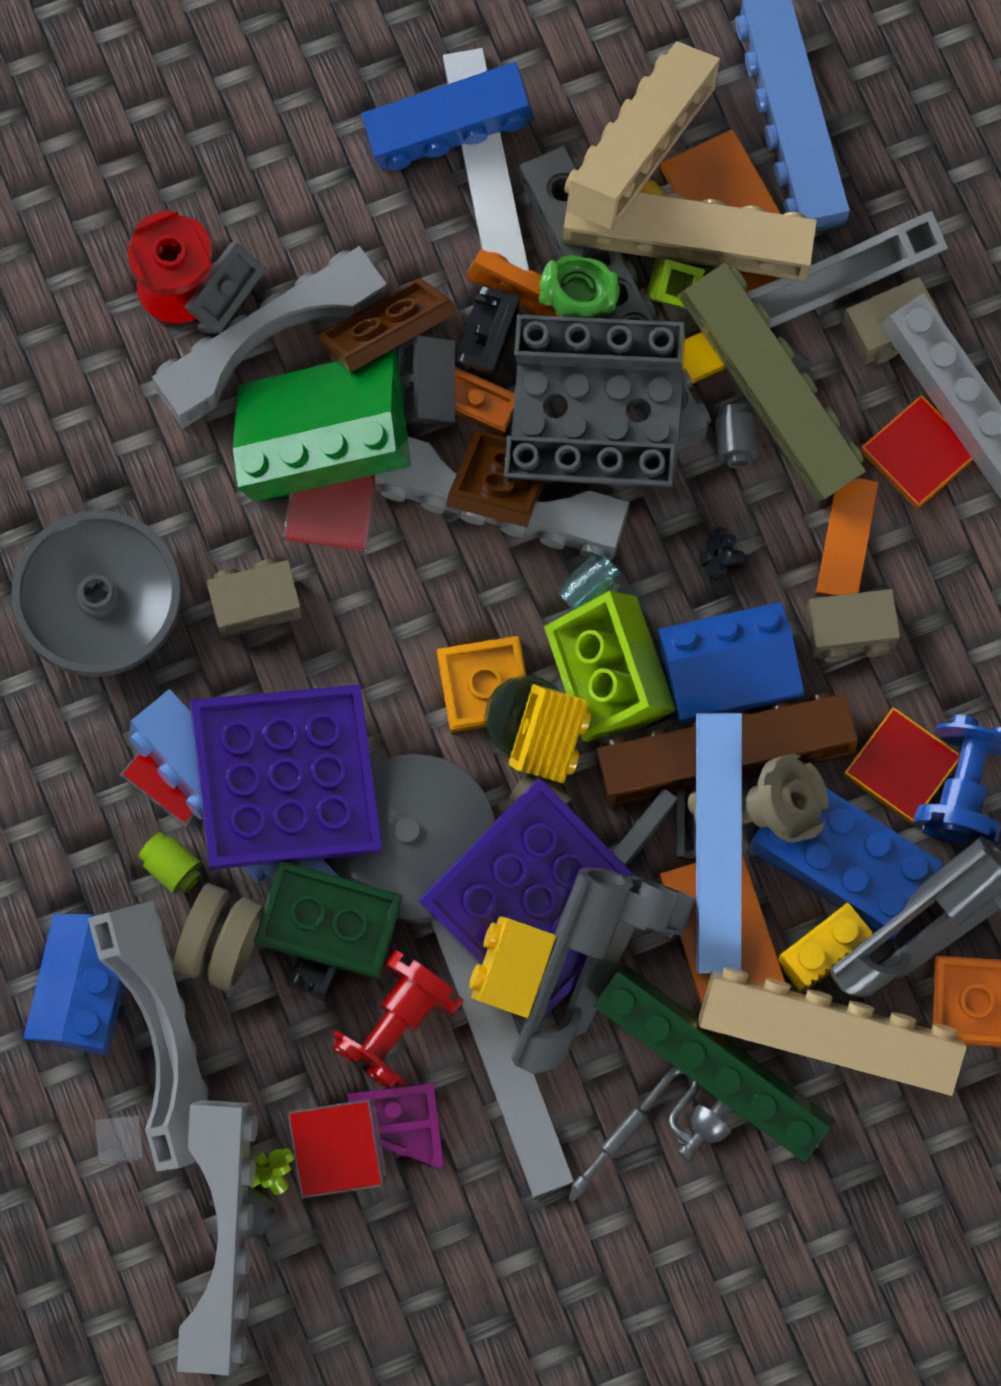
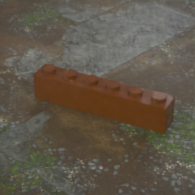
[596,692,858,809]

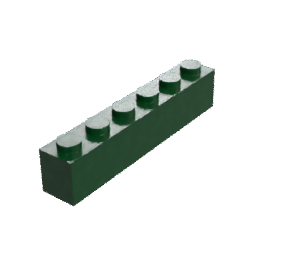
[593,965,836,1162]

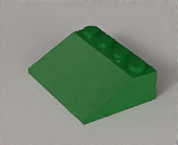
[233,349,411,502]

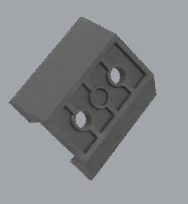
[504,315,685,487]

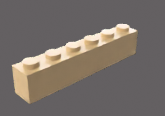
[564,41,720,230]
[562,190,817,281]
[698,967,967,1096]

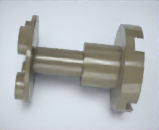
[688,754,828,854]

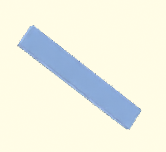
[696,713,742,973]

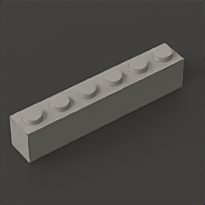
[879,293,1001,499]

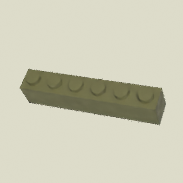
[677,262,865,502]

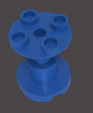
[913,715,1001,846]

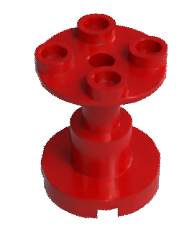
[127,211,213,326]
[332,950,464,1088]

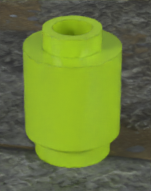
[138,832,202,894]

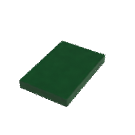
[254,861,403,980]

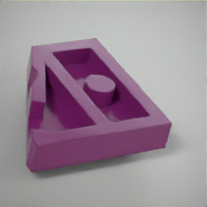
[347,1083,444,1168]

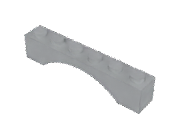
[746,211,948,329]
[152,246,388,429]
[374,437,629,561]
[88,900,208,1172]
[177,1100,258,1376]

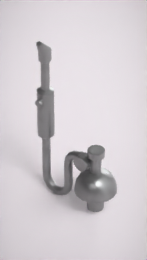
[569,1067,733,1201]

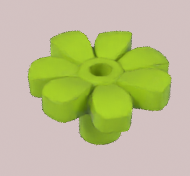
[249,1148,294,1195]

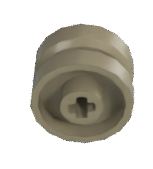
[173,883,265,993]

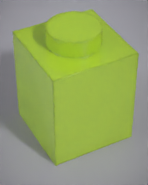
[646,259,705,309]

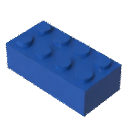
[748,788,943,943]

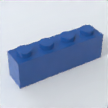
[361,61,535,171]

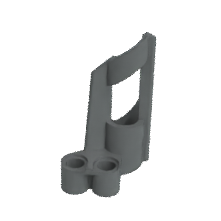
[830,837,1001,997]
[511,867,696,1073]

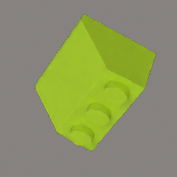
[544,591,676,742]

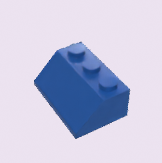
[658,602,804,725]
[23,914,125,1057]

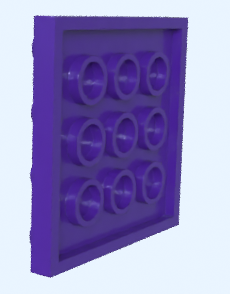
[190,684,382,870]
[417,778,634,1020]

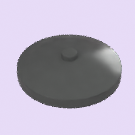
[11,510,182,677]
[329,754,496,923]

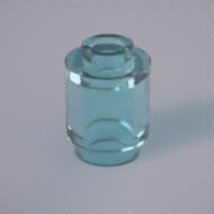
[558,554,621,610]

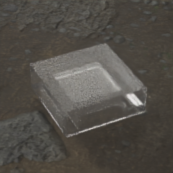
[95,1115,144,1165]

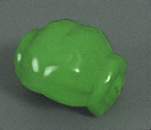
[539,255,620,318]

